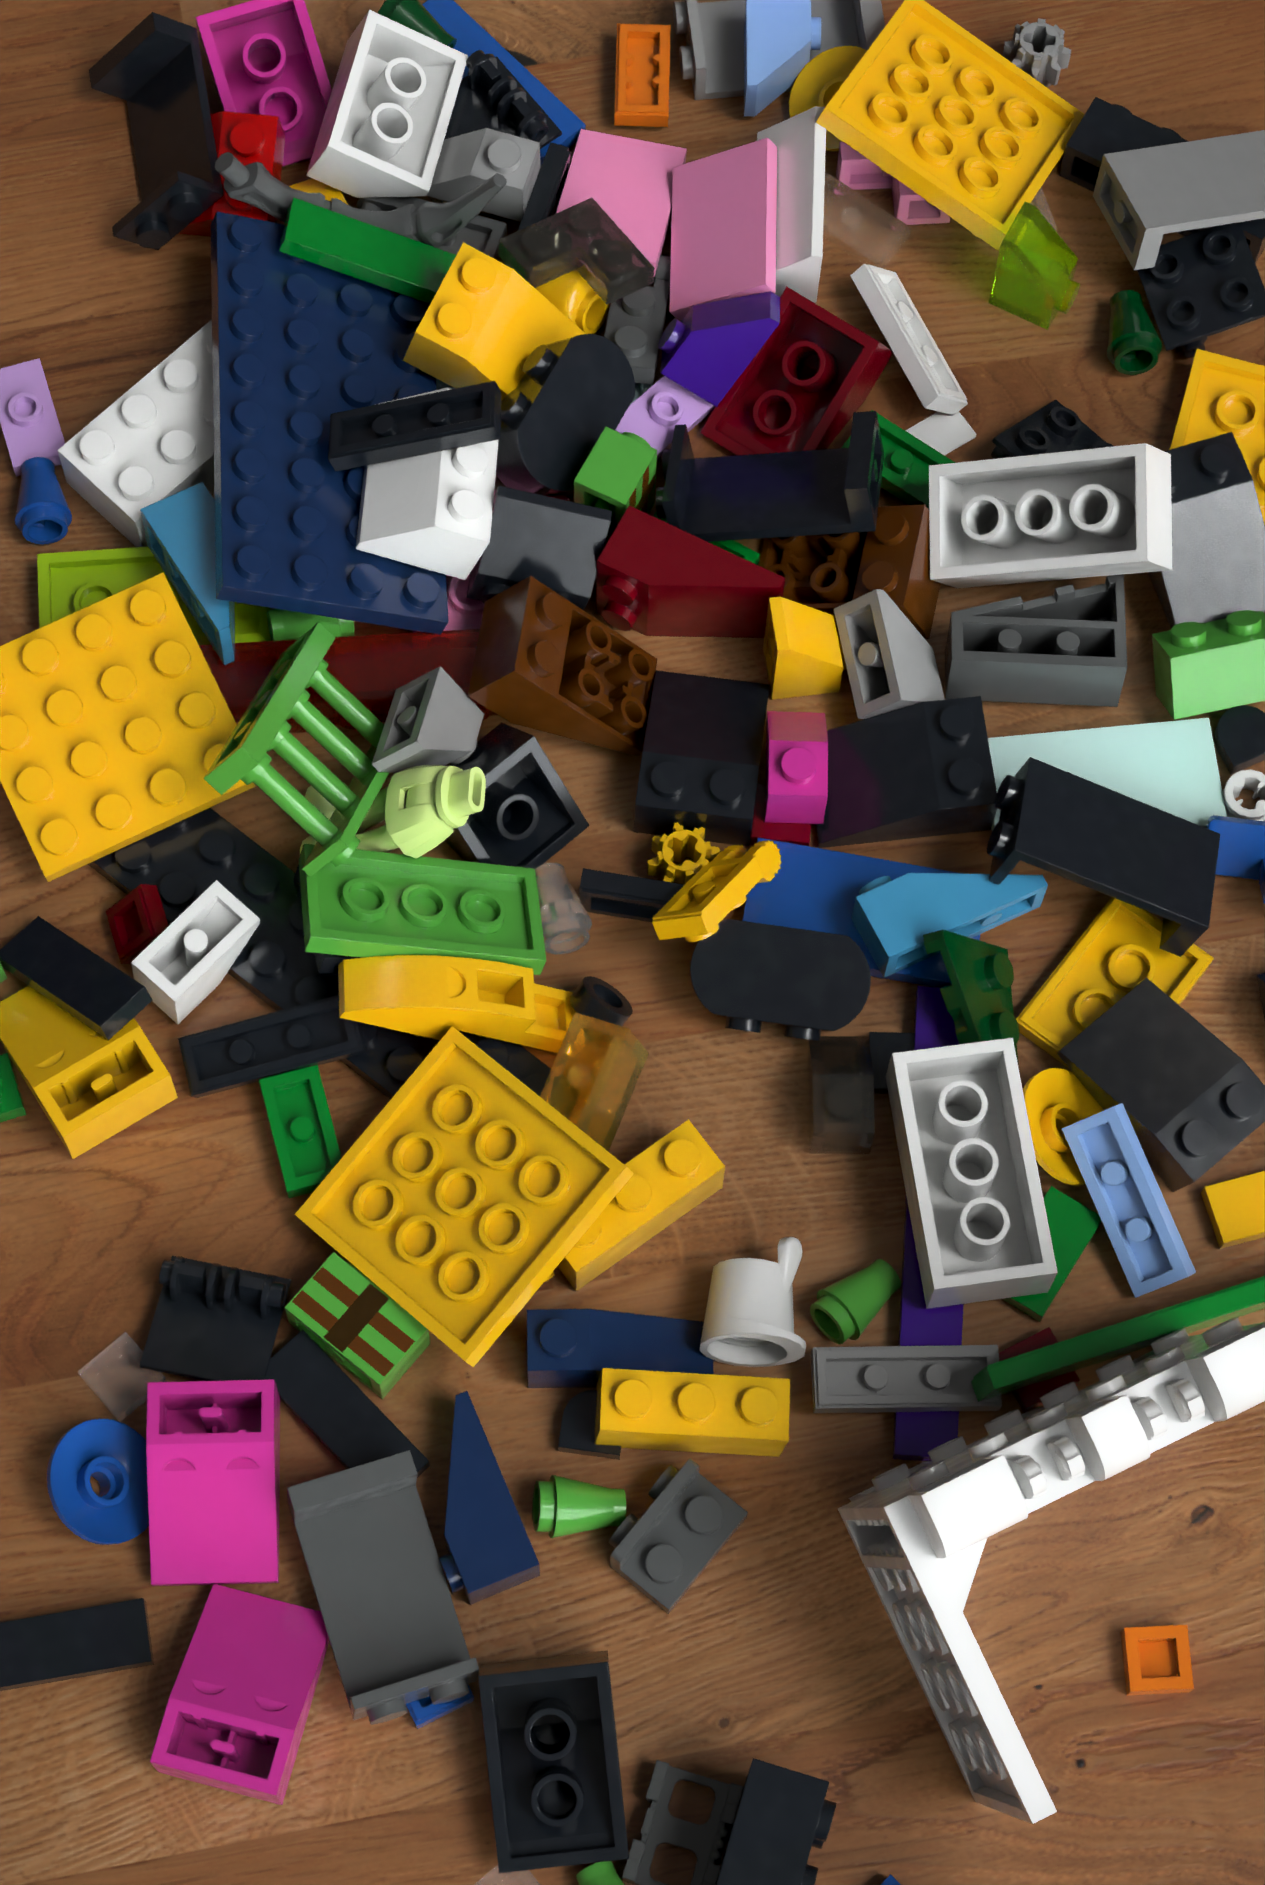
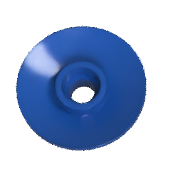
[47,1419,149,1545]

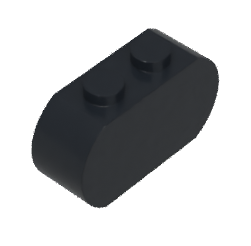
[496,334,635,496]
[690,919,871,1041]

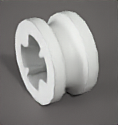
[1222,769,1265,821]

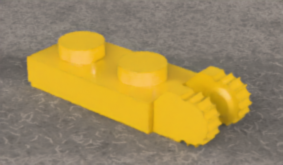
[652,840,782,942]

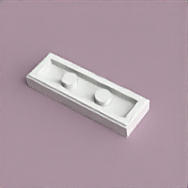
[850,264,968,415]

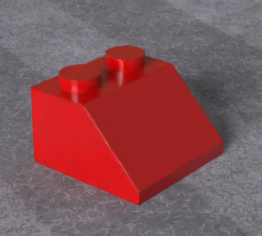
[178,111,286,237]

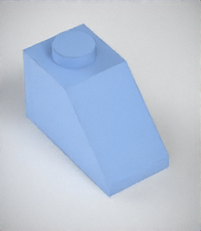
[744,0,821,117]

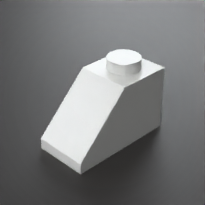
[131,880,260,1024]

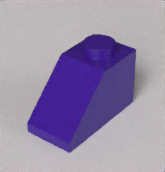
[658,291,780,407]

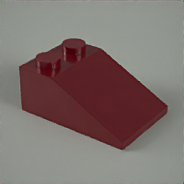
[700,286,893,455]
[596,505,785,638]

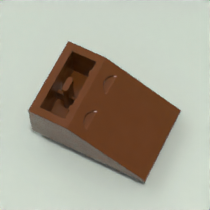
[759,504,941,639]
[468,576,657,756]

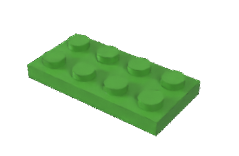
[299,844,547,975]

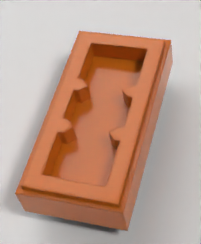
[614,23,671,127]

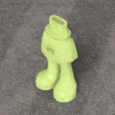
[300,765,486,859]

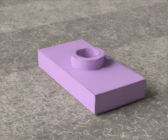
[0,358,65,477]
[615,376,715,460]

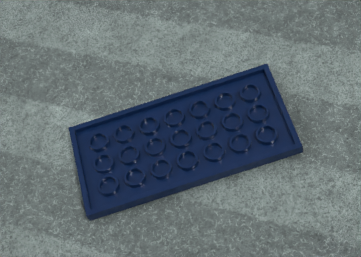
[210,211,448,635]

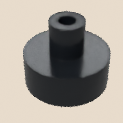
[570,976,633,1040]

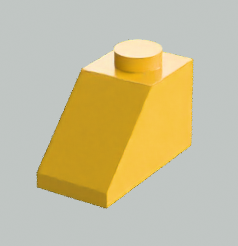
[763,596,847,700]

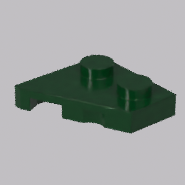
[923,930,1019,1064]

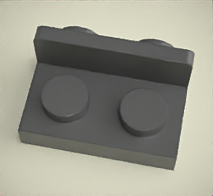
[608,1458,748,1614]

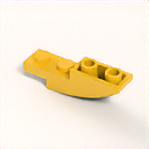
[338,955,578,1055]

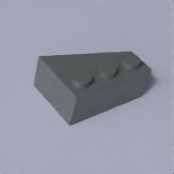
[945,574,1127,707]

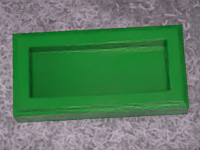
[1002,1186,1102,1322]

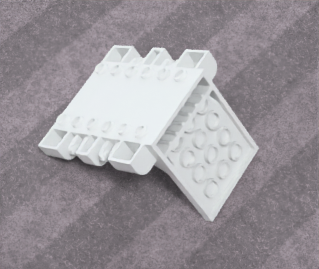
[838,1317,1265,1824]

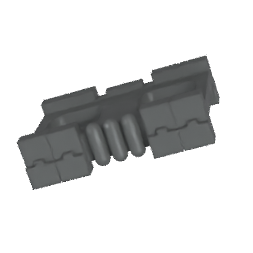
[622,1760,743,1885]

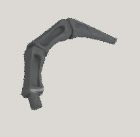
[215,152,507,248]

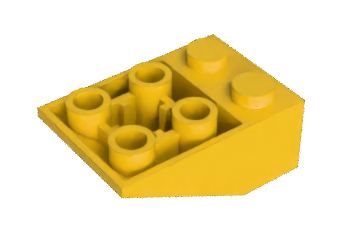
[0,986,178,1159]

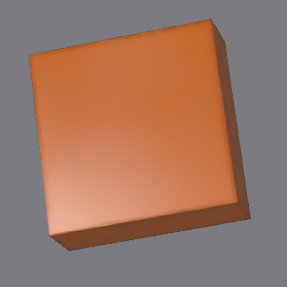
[1120,1625,1194,1696]

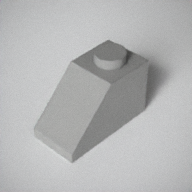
[426,128,541,222]
[834,589,945,719]
[372,666,484,773]

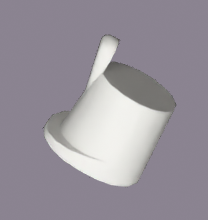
[700,1237,806,1367]

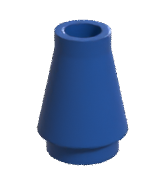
[15,457,72,544]

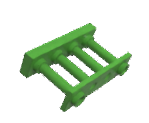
[204,622,389,877]

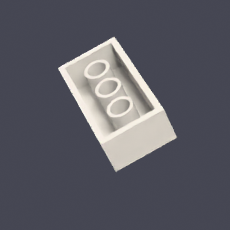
[58,320,214,547]
[929,443,1172,588]
[885,1038,1058,1309]

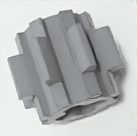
[1002,18,1071,88]

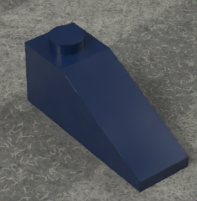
[527,1309,714,1388]
[439,1391,540,1605]

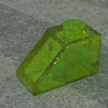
[989,202,1080,330]

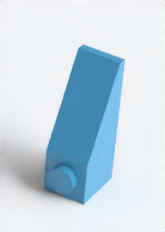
[140,482,235,666]
[851,873,1048,978]

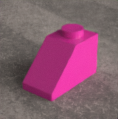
[765,711,828,824]

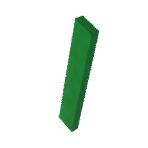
[971,1276,1265,1402]

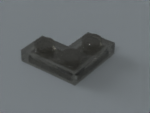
[499,198,655,305]

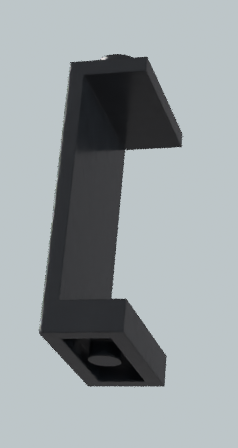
[89,12,224,250]
[656,411,884,542]
[987,757,1220,957]

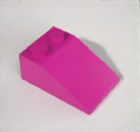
[195,0,332,167]

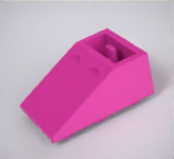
[146,1379,280,1586]
[150,1584,329,1805]

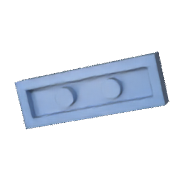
[1062,1103,1196,1298]

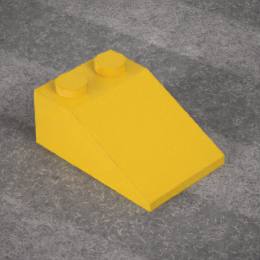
[403,242,586,401]

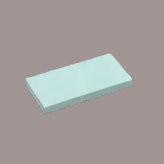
[988,718,1227,831]

